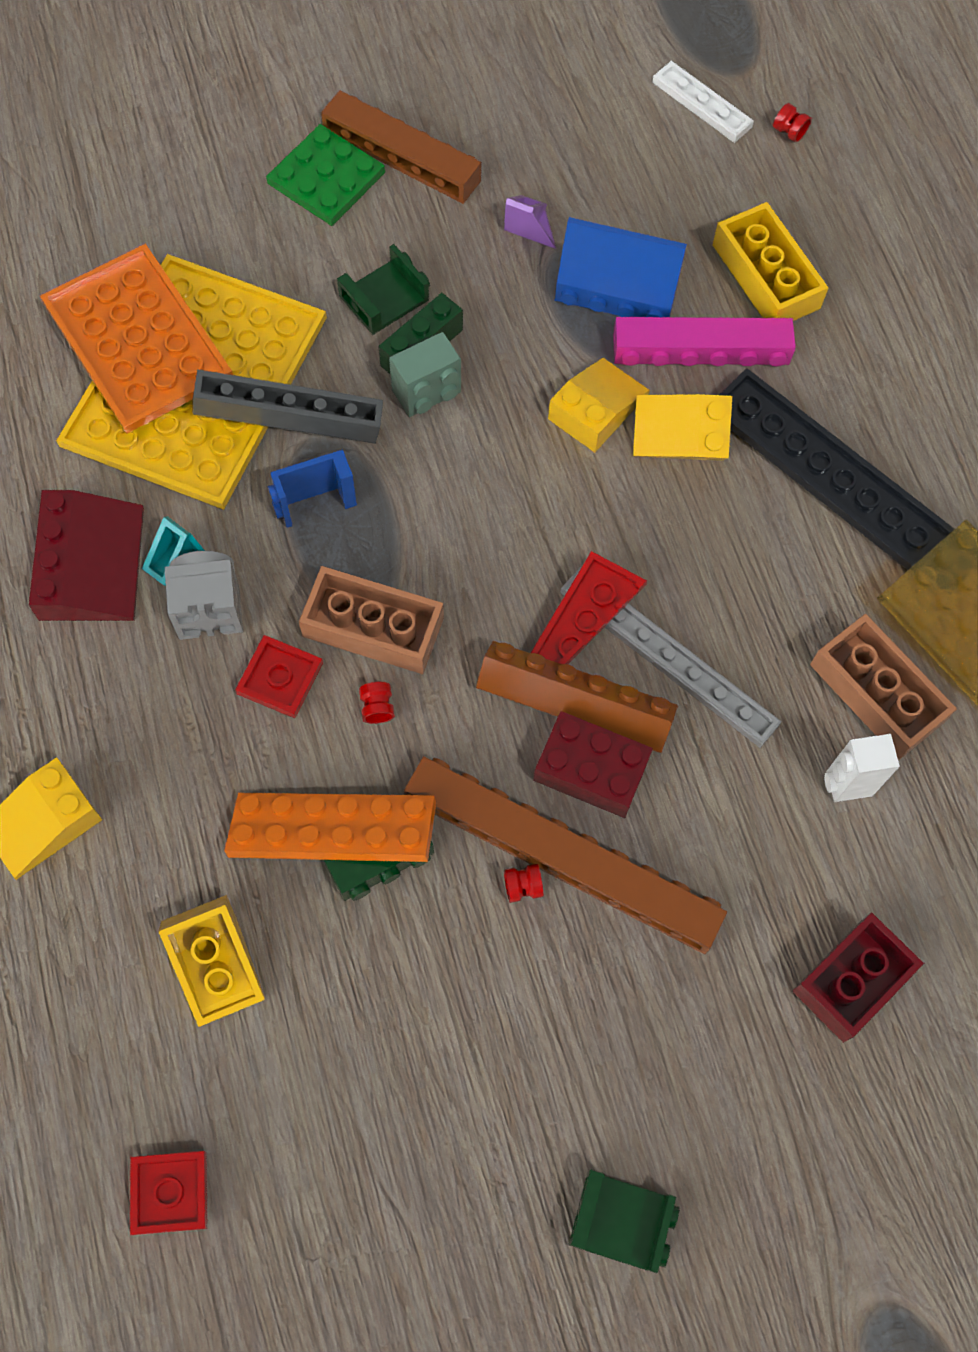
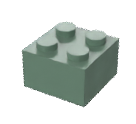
[389,332,461,417]

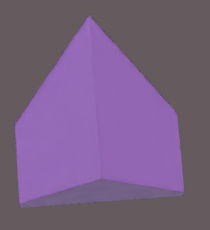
[504,195,556,249]

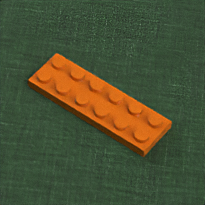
[224,793,436,862]

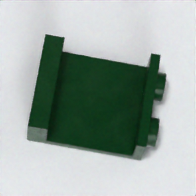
[337,244,430,335]
[568,1169,680,1273]

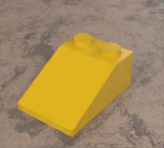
[548,358,650,453]
[633,394,732,461]
[0,757,102,880]
[158,895,265,1027]

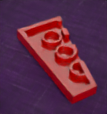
[531,551,647,664]

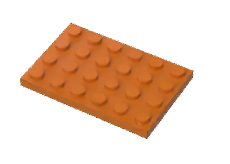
[40,243,233,434]

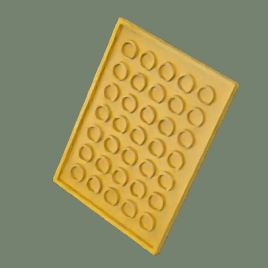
[56,254,327,510]

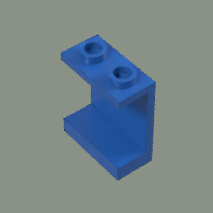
[268,450,357,528]

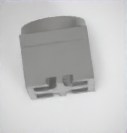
[165,551,243,640]

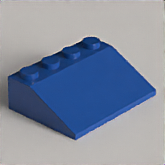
[555,217,687,317]

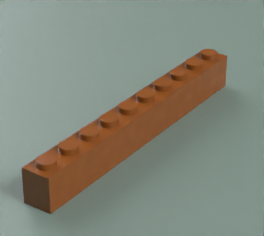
[404,756,727,955]

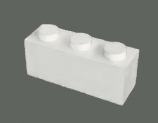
[824,734,900,802]

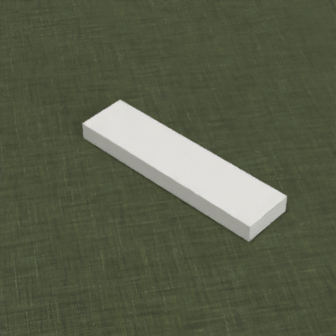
[652,61,754,143]

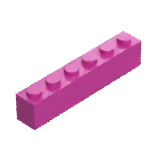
[613,317,796,367]

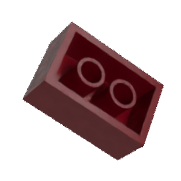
[533,711,653,818]
[792,912,924,1043]

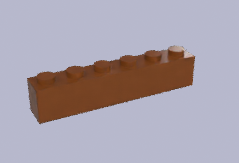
[321,90,482,204]
[476,641,678,753]

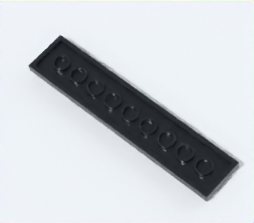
[719,368,978,599]

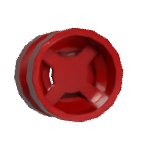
[773,103,812,143]
[359,682,395,724]
[504,863,544,903]

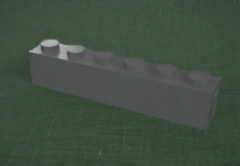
[193,369,383,444]

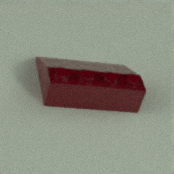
[29,490,144,621]

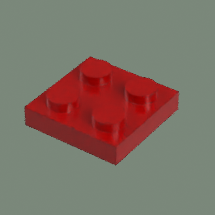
[235,635,323,718]
[130,1151,207,1235]

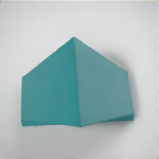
[142,516,205,586]

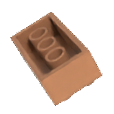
[299,566,444,674]
[810,613,957,760]

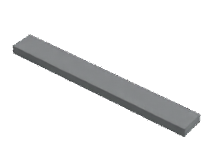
[560,567,782,748]

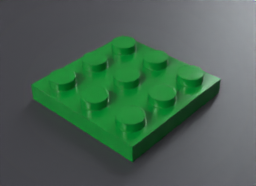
[266,124,385,226]

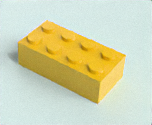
[712,202,829,321]

